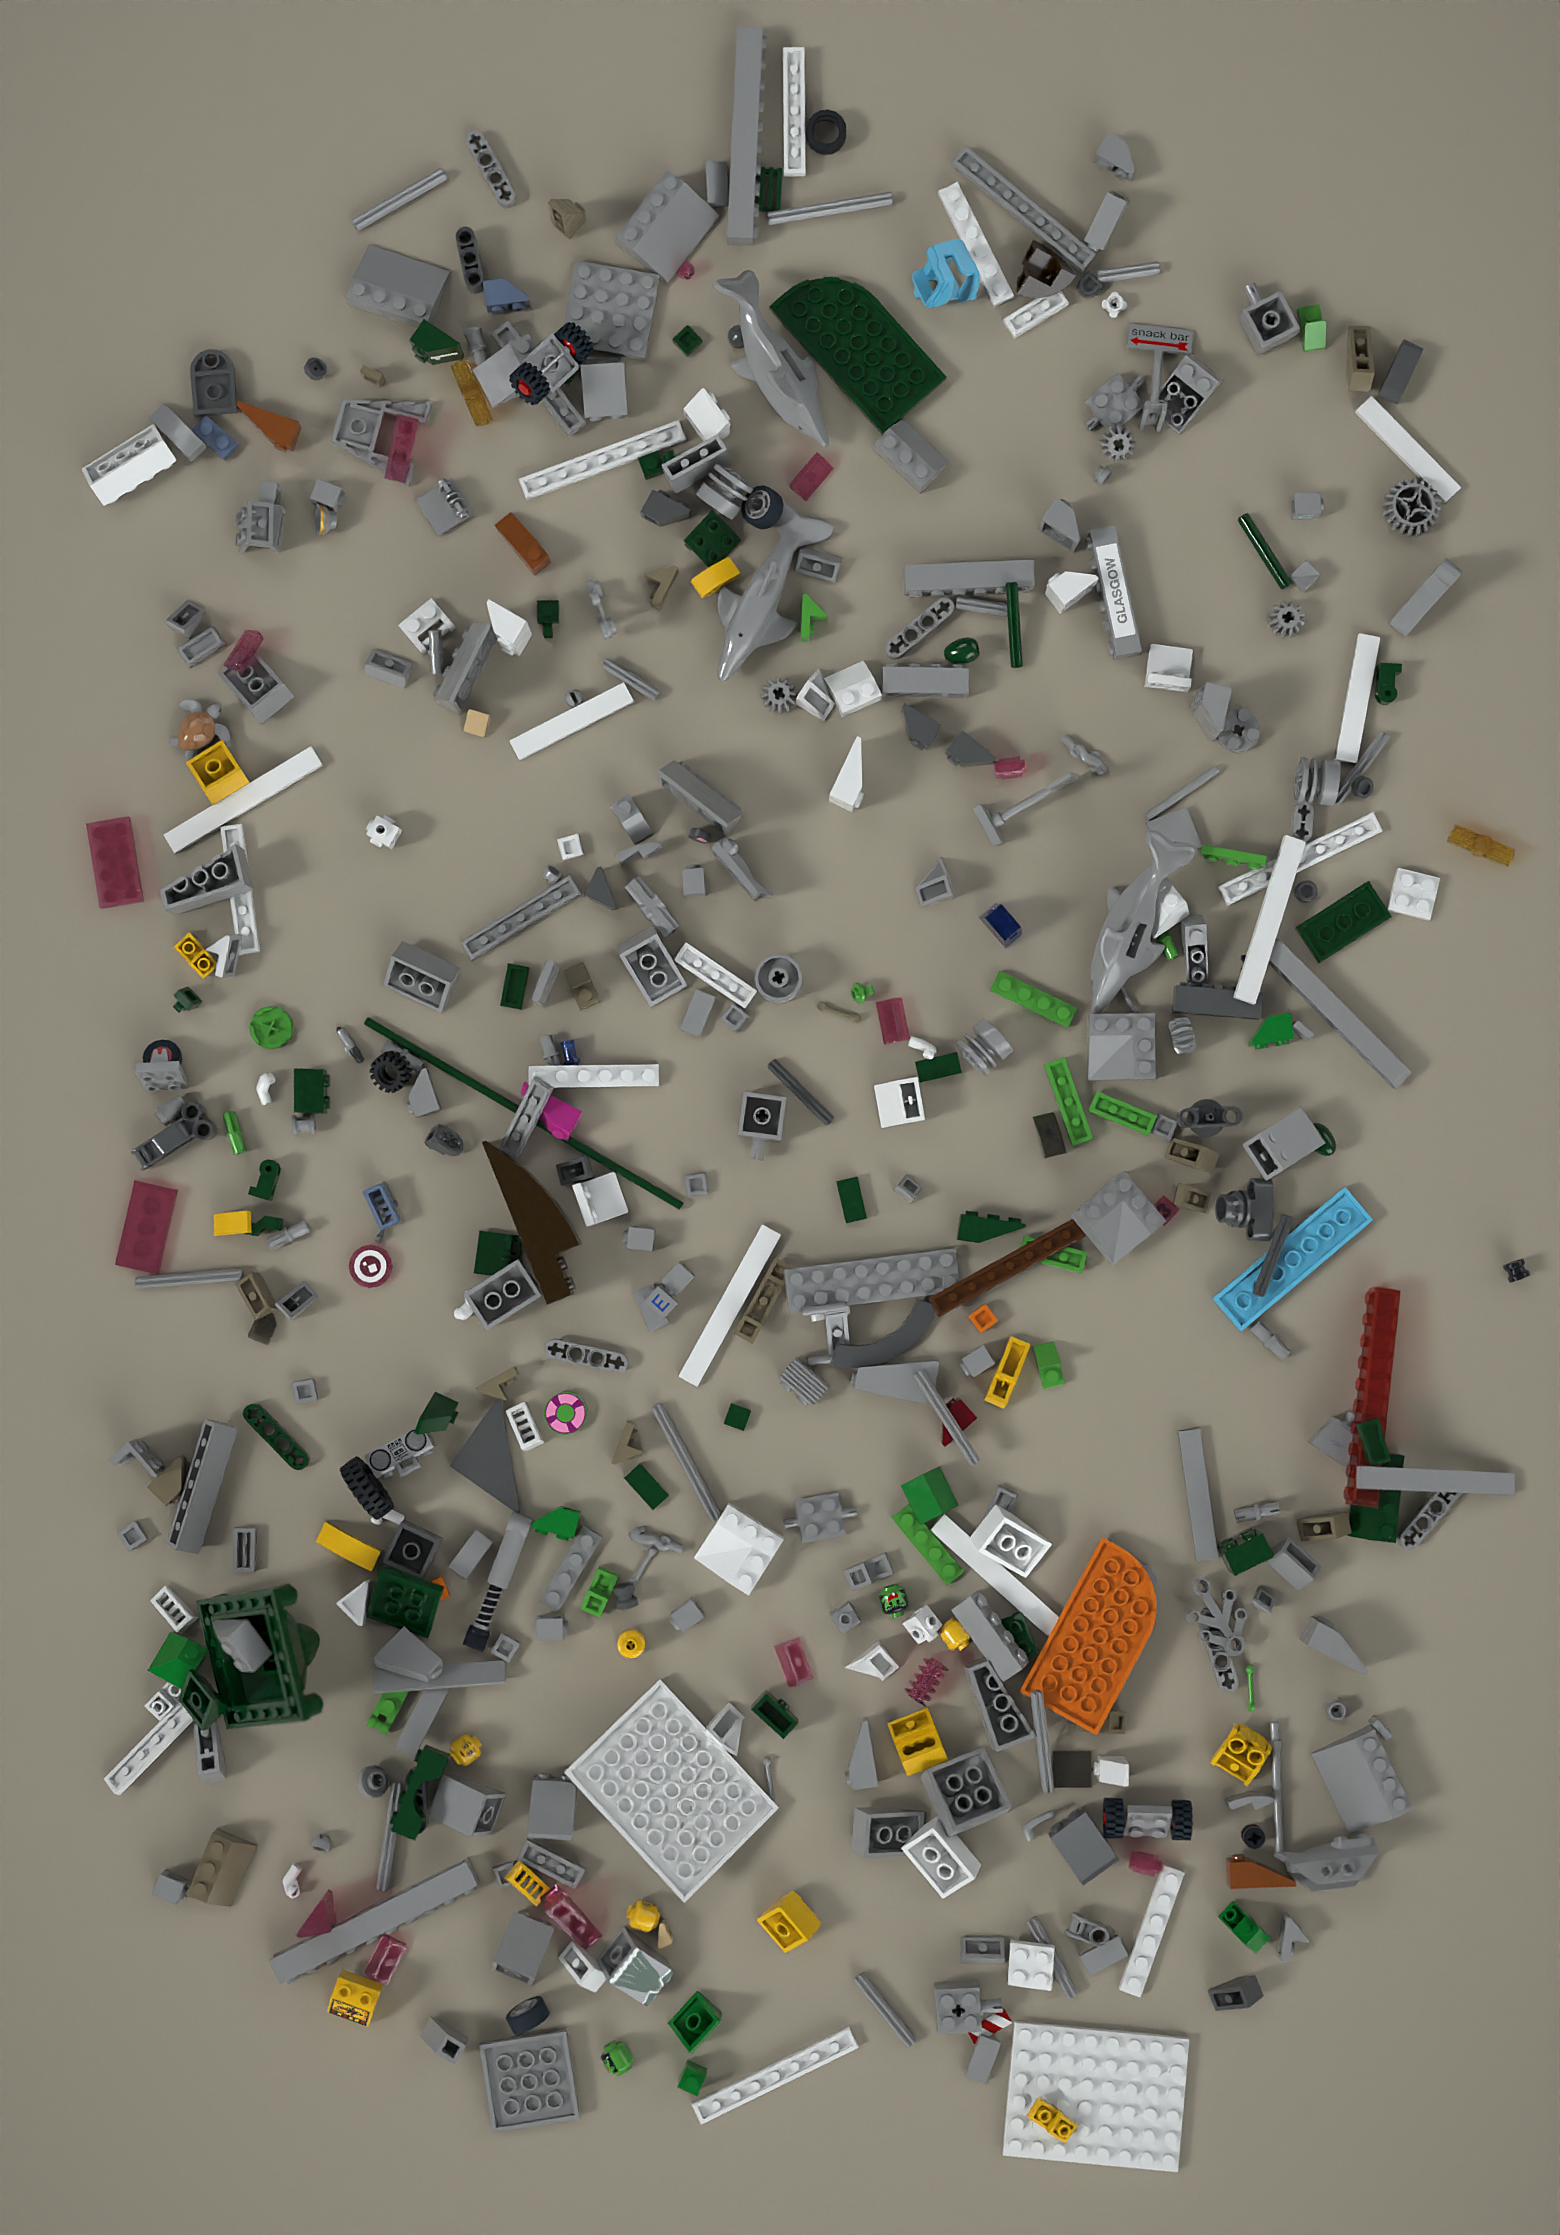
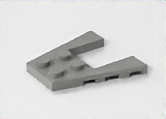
[331,399,432,486]

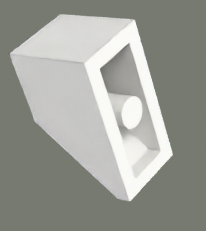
[1093,1756,1129,1787]
[558,1941,606,1993]

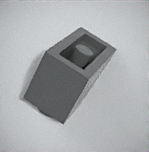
[901,703,942,750]
[945,731,996,767]
[1208,1975,1263,2011]

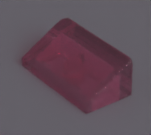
[790,452,833,501]
[224,630,264,673]
[876,998,910,1045]
[774,1637,813,1687]
[365,1934,407,1985]

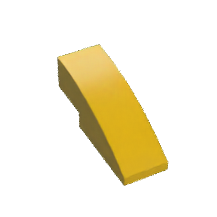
[984,1336,1031,1409]
[316,1521,383,1572]

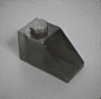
[1032,1112,1066,1159]

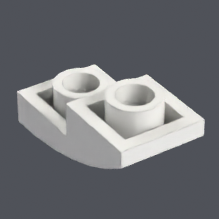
[145,1682,182,1721]

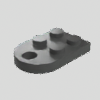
[190,349,238,417]

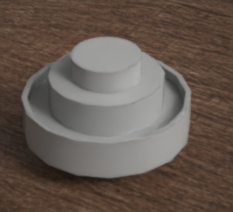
[357,1765,389,1799]

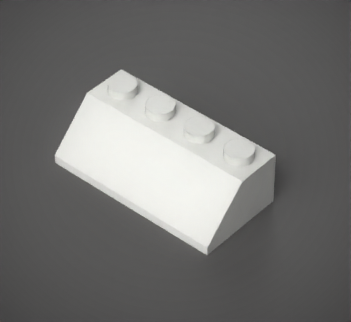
[82,424,177,506]

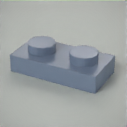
[192,415,239,461]

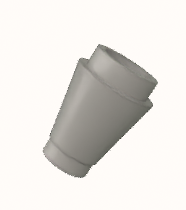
[154,1095,186,1126]

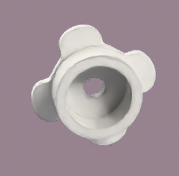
[1101,292,1127,318]

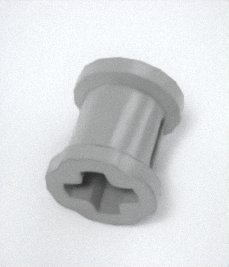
[292,1115,316,1135]

